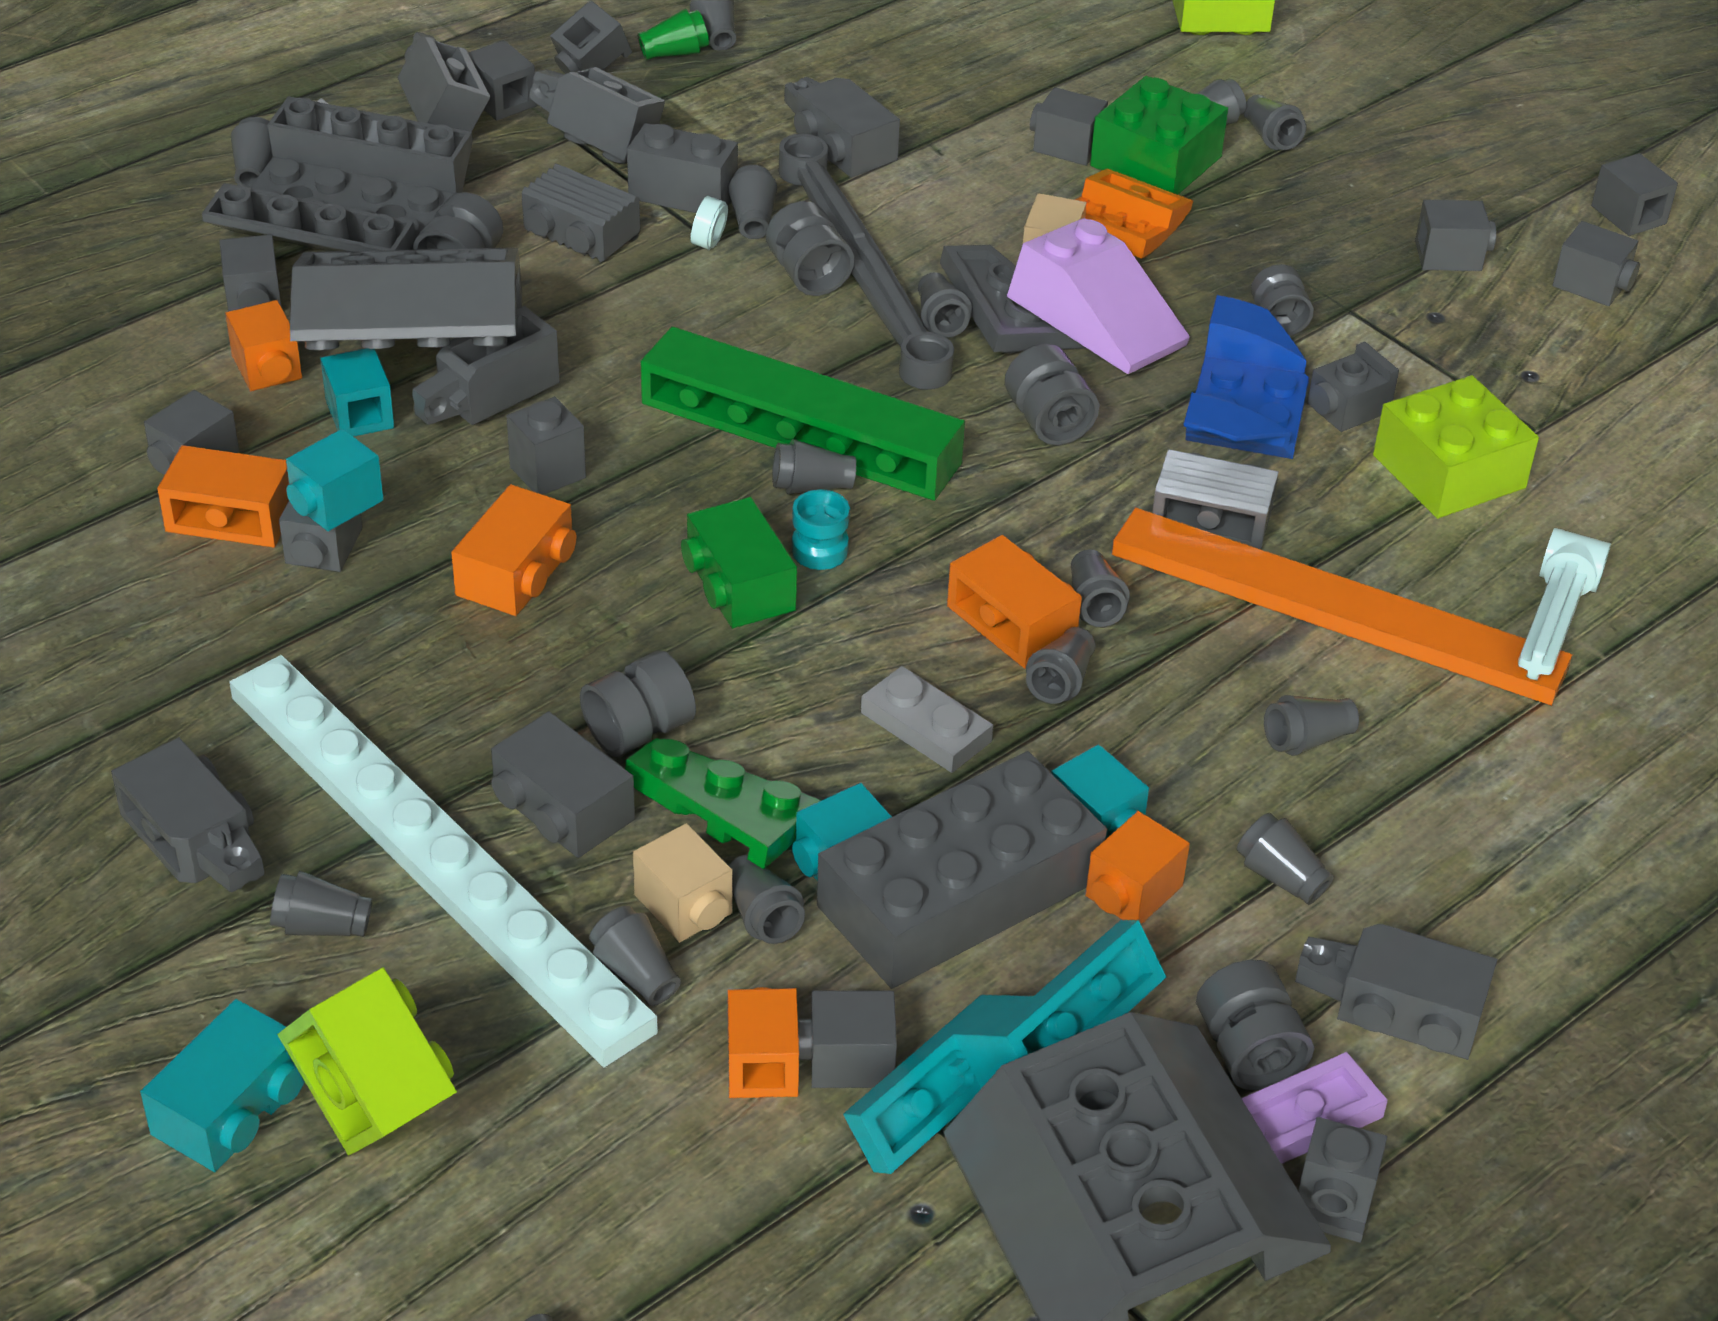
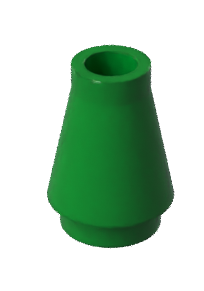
[637,8,709,60]

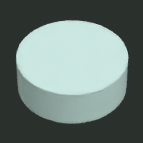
[691,196,728,250]

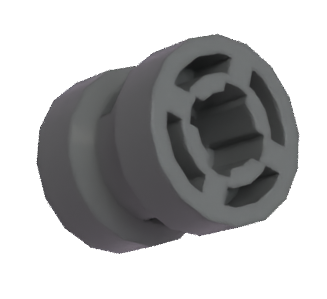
[1251,264,1314,336]

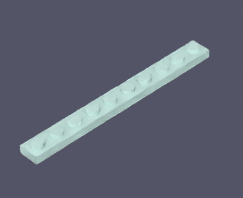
[229,655,658,1068]

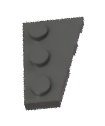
[940,245,1086,354]

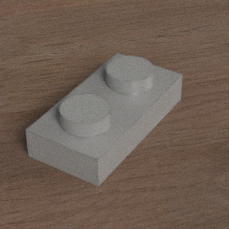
[861,666,993,773]

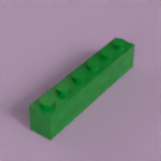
[641,326,965,501]

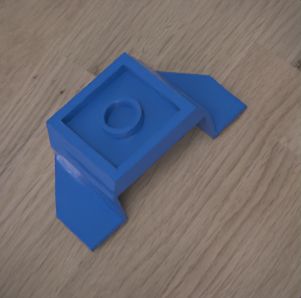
[1184,295,1309,459]

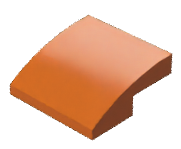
[1075,168,1193,259]

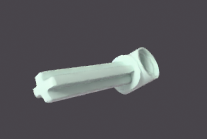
[1518,528,1611,680]

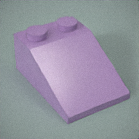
[1007,218,1190,374]

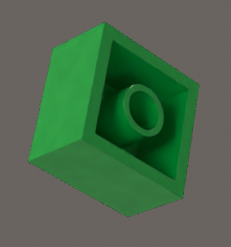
[1090,76,1228,195]

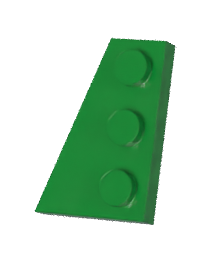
[625,738,822,869]

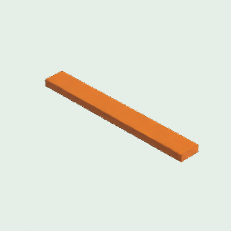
[1112,507,1573,706]

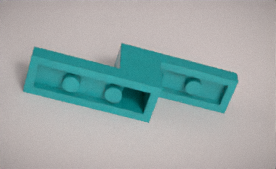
[843,920,1167,1174]

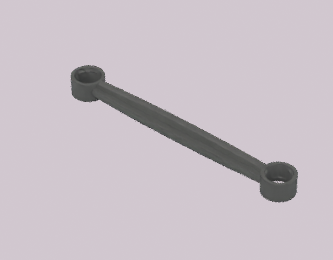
[778,134,954,390]

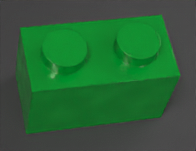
[681,497,797,629]

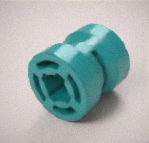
[792,489,850,570]

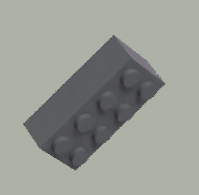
[817,751,1107,989]

